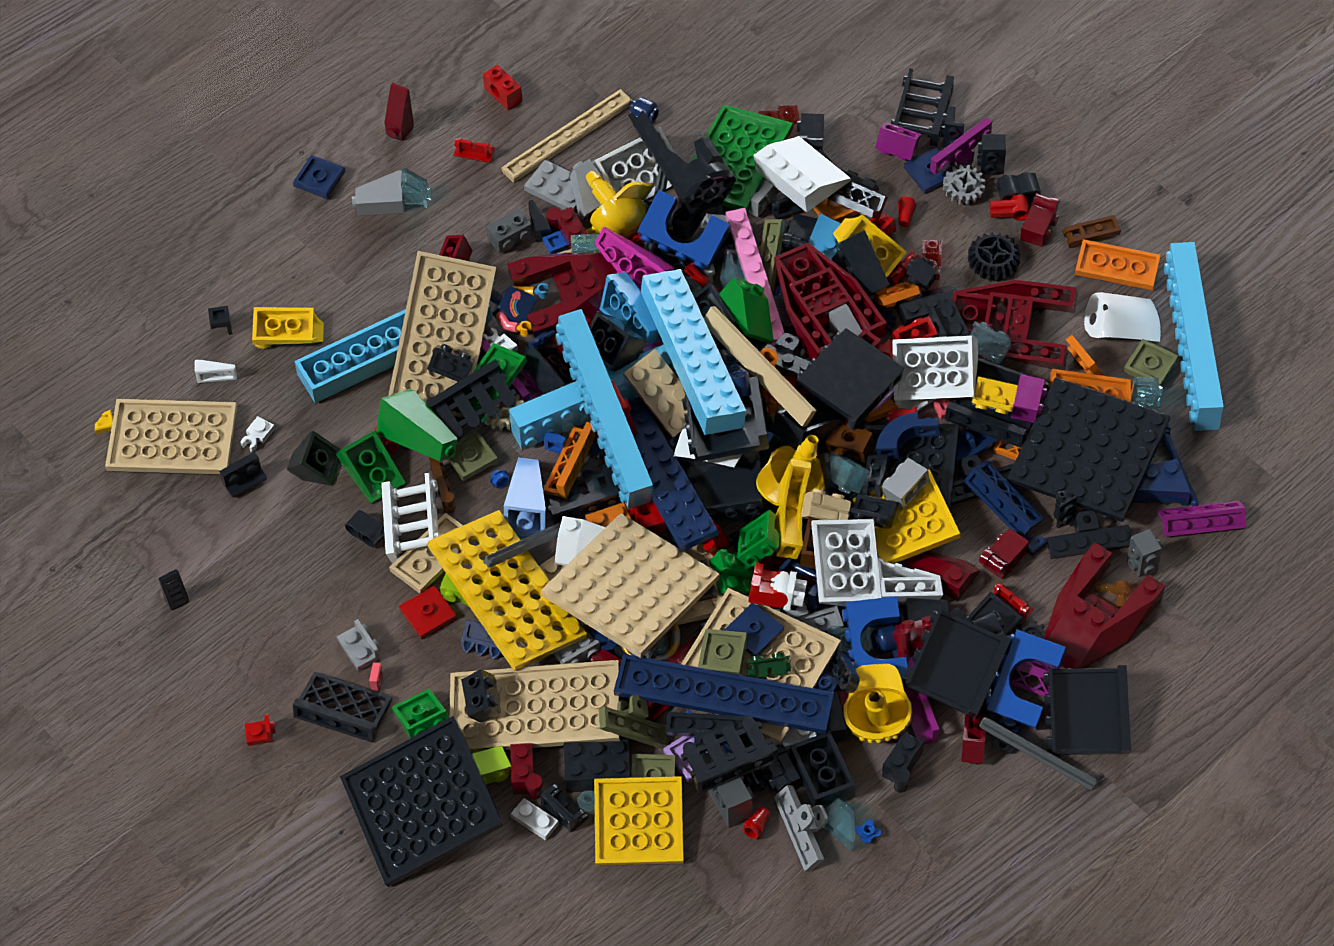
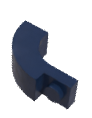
[876,412,940,459]

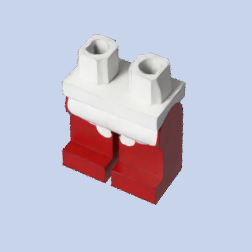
[748,563,807,611]

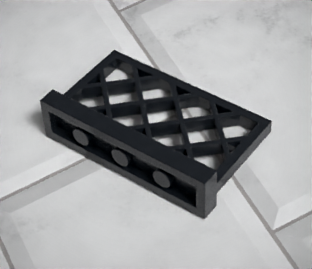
[293,672,392,743]

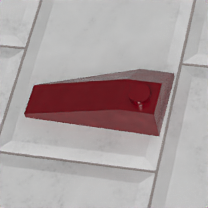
[894,551,980,602]

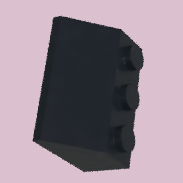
[836,230,890,296]
[894,285,957,326]
[589,311,647,372]
[523,346,576,394]

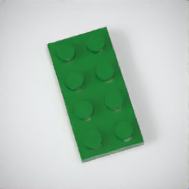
[454,343,528,424]

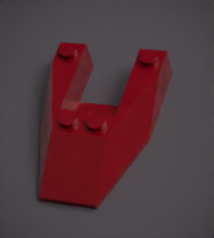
[774,243,887,360]
[507,251,617,339]
[953,280,1078,370]
[1044,542,1165,669]

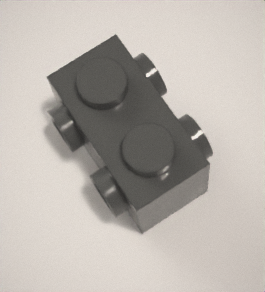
[486,209,532,253]
[1127,529,1162,577]

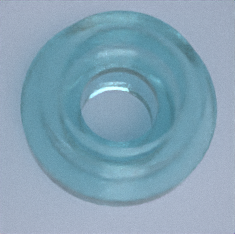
[578,790,595,812]

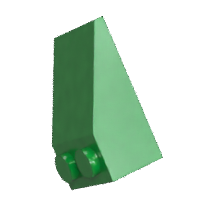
[719,278,774,344]
[336,430,406,503]

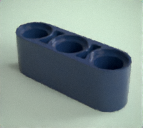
[724,361,751,397]

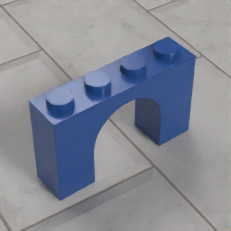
[637,190,730,270]
[842,596,908,684]
[985,630,1067,730]

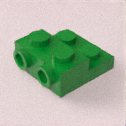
[737,510,780,567]
[709,549,754,597]
[391,689,448,739]

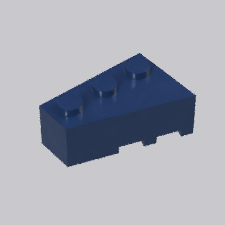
[1132,459,1190,506]

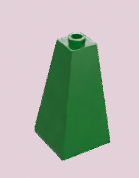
[376,389,458,461]

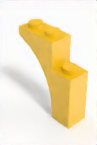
[774,459,811,559]

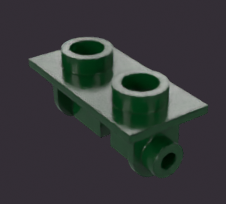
[746,652,791,678]

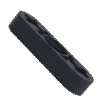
[828,649,860,693]

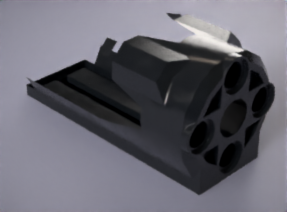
[628,111,736,217]

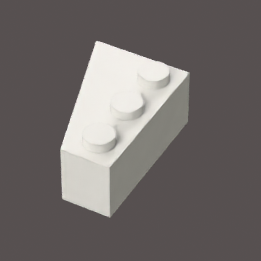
[877,557,943,605]

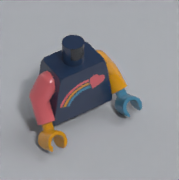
[490,283,549,337]

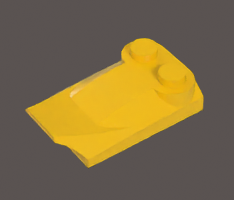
[833,214,907,278]
[252,307,324,349]

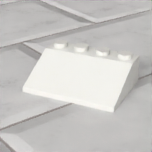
[593,127,674,200]
[754,137,851,212]
[893,336,978,401]
[811,519,882,606]

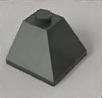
[287,430,341,486]

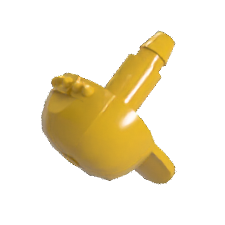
[585,171,654,239]
[756,435,826,506]
[844,664,913,743]

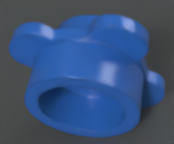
[855,819,881,844]

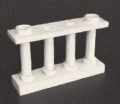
[382,473,440,564]

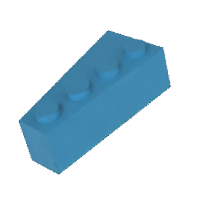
[808,213,841,264]
[600,272,662,345]

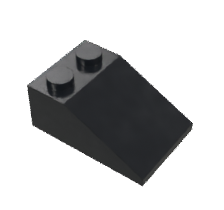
[693,283,744,349]
[772,396,847,450]

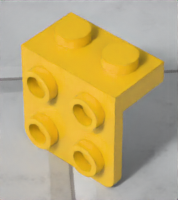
[972,376,1018,414]

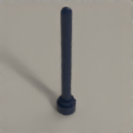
[1162,424,1199,506]

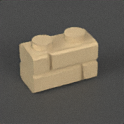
[801,489,851,520]

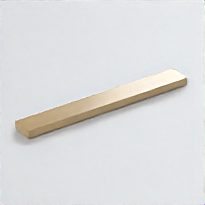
[501,89,633,183]
[704,306,816,427]

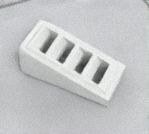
[195,360,238,383]

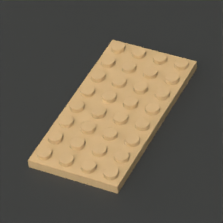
[388,251,496,418]
[449,660,620,752]

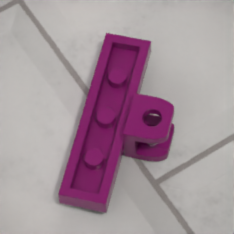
[930,118,992,175]

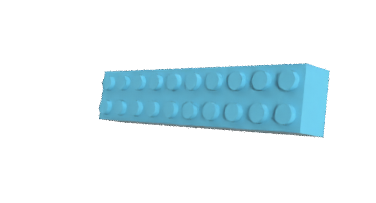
[1164,242,1224,431]
[641,269,746,435]
[295,304,492,403]
[555,309,653,509]
[509,344,680,450]

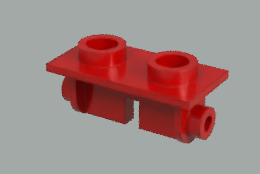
[453,138,495,163]
[993,583,1034,623]

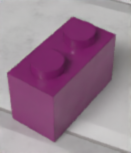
[875,122,921,161]
[1011,374,1047,423]

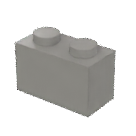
[882,458,930,510]

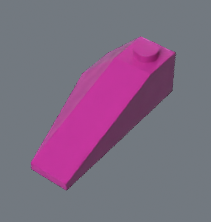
[594,227,675,291]

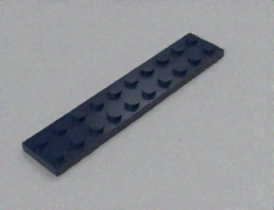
[629,397,719,552]
[614,654,834,734]

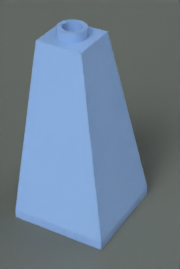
[504,457,546,539]

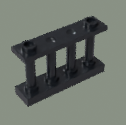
[891,68,954,147]

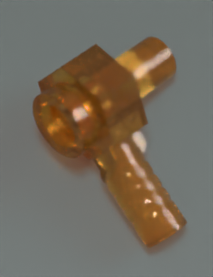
[1094,581,1130,607]

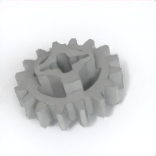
[943,165,985,205]

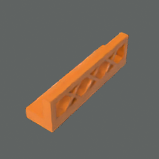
[543,422,597,499]

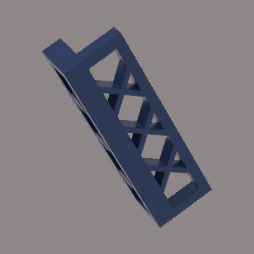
[964,460,1044,537]

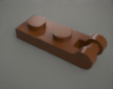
[1062,215,1121,248]
[429,457,456,513]

